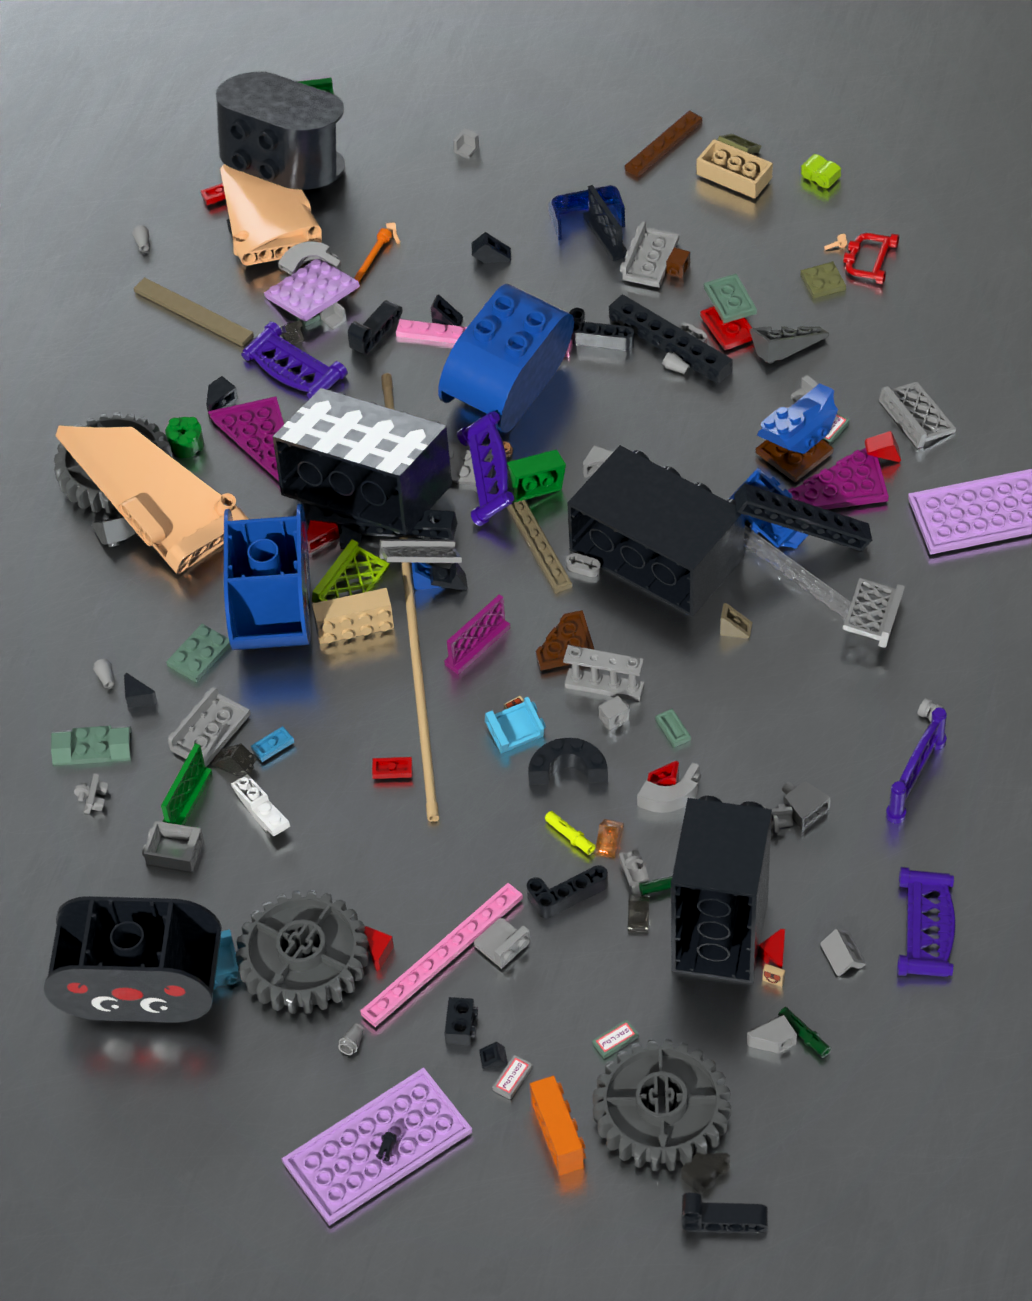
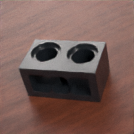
[444,997,478,1046]

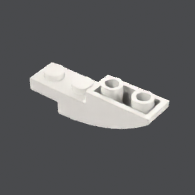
[231,774,290,837]

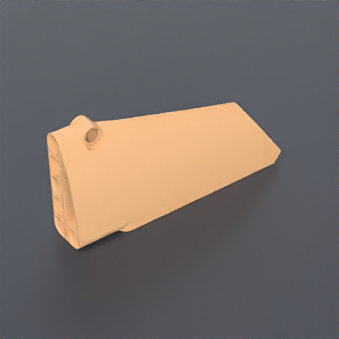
[220,164,322,265]
[56,425,248,574]

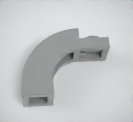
[278,241,341,275]
[637,762,701,813]

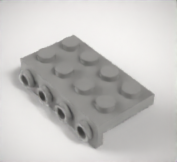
[620,221,679,287]
[448,441,493,485]
[168,687,251,767]

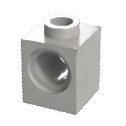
[598,696,630,731]

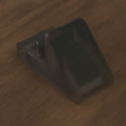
[280,320,304,345]
[628,895,650,932]

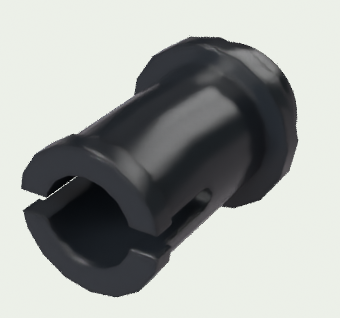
[376,1132,398,1161]

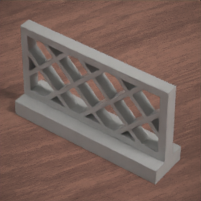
[879,382,956,448]
[379,539,462,563]
[843,578,905,648]

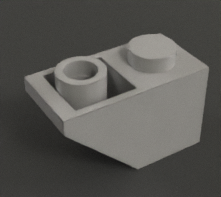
[747,1015,797,1054]

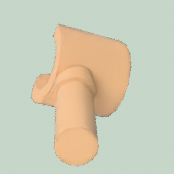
[386,222,400,244]
[824,234,847,250]

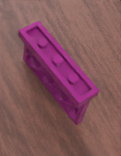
[444,594,510,675]

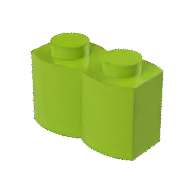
[801,154,841,188]

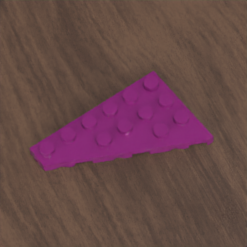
[208,396,284,481]
[788,447,889,510]

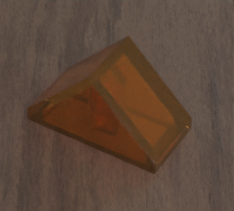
[595,819,624,858]

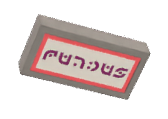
[492,1055,533,1100]

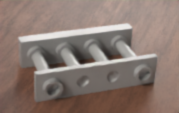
[563,645,644,702]

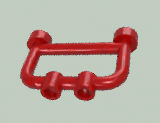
[843,233,899,285]

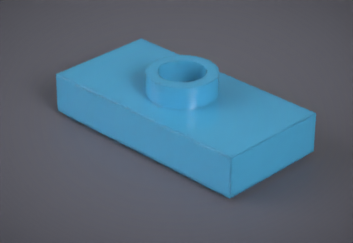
[251,726,294,762]

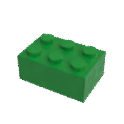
[507,449,566,503]

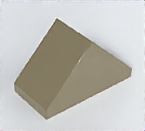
[720,603,752,639]

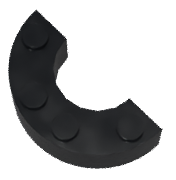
[528,738,608,785]

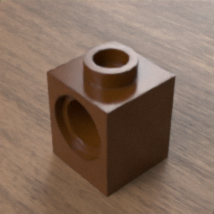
[666,247,690,278]

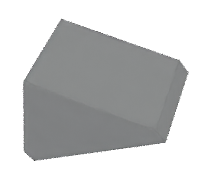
[583,445,613,477]

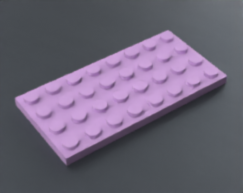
[908,469,1032,555]
[281,1068,472,1226]

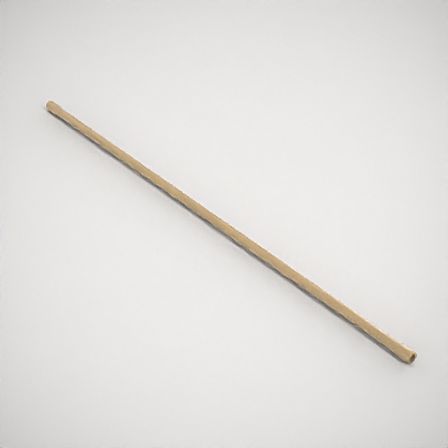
[381,373,439,821]

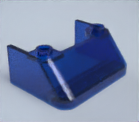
[548,185,625,240]

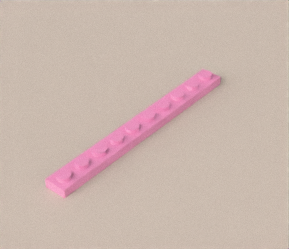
[396,319,572,357]
[360,883,523,1027]

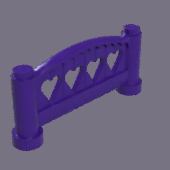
[241,321,348,399]
[457,411,514,526]
[886,707,947,824]
[897,867,955,977]

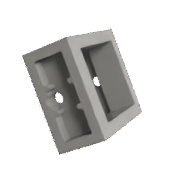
[142,821,203,872]

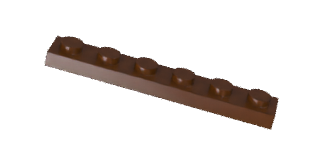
[625,110,702,177]

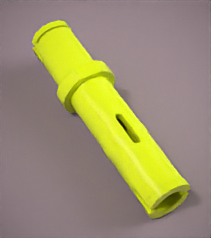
[545,811,595,855]

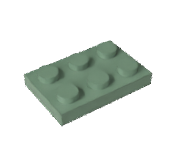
[704,274,757,323]
[166,624,231,683]

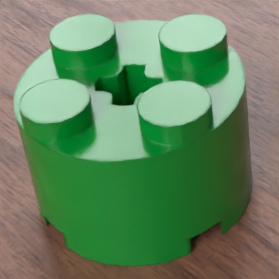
[165,417,204,458]

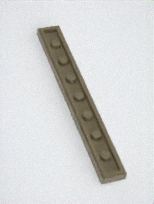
[134,277,254,347]
[496,485,572,594]

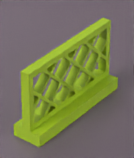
[312,539,390,603]

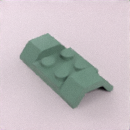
[51,725,132,766]

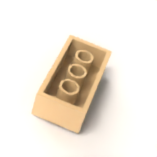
[696,139,773,198]
[312,588,394,644]

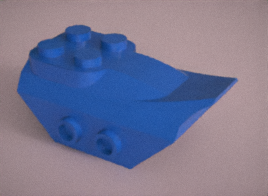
[757,383,838,454]
[729,468,809,549]

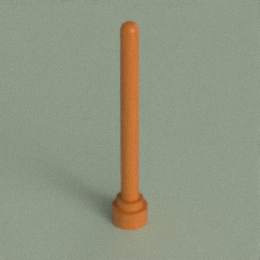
[354,228,392,282]

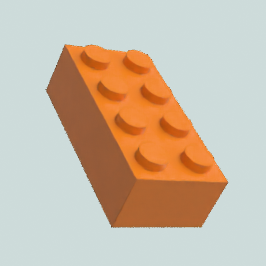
[530,1075,586,1176]

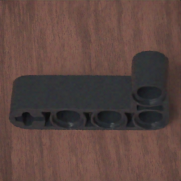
[348,300,403,355]
[569,308,634,350]
[527,865,608,918]
[682,1192,768,1233]

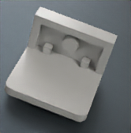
[474,918,530,969]

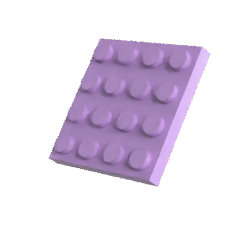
[264,259,360,322]

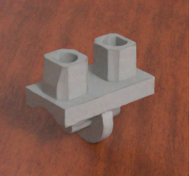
[74,774,108,814]
[763,804,793,832]
[619,848,649,888]

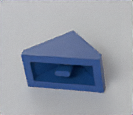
[412,562,441,590]

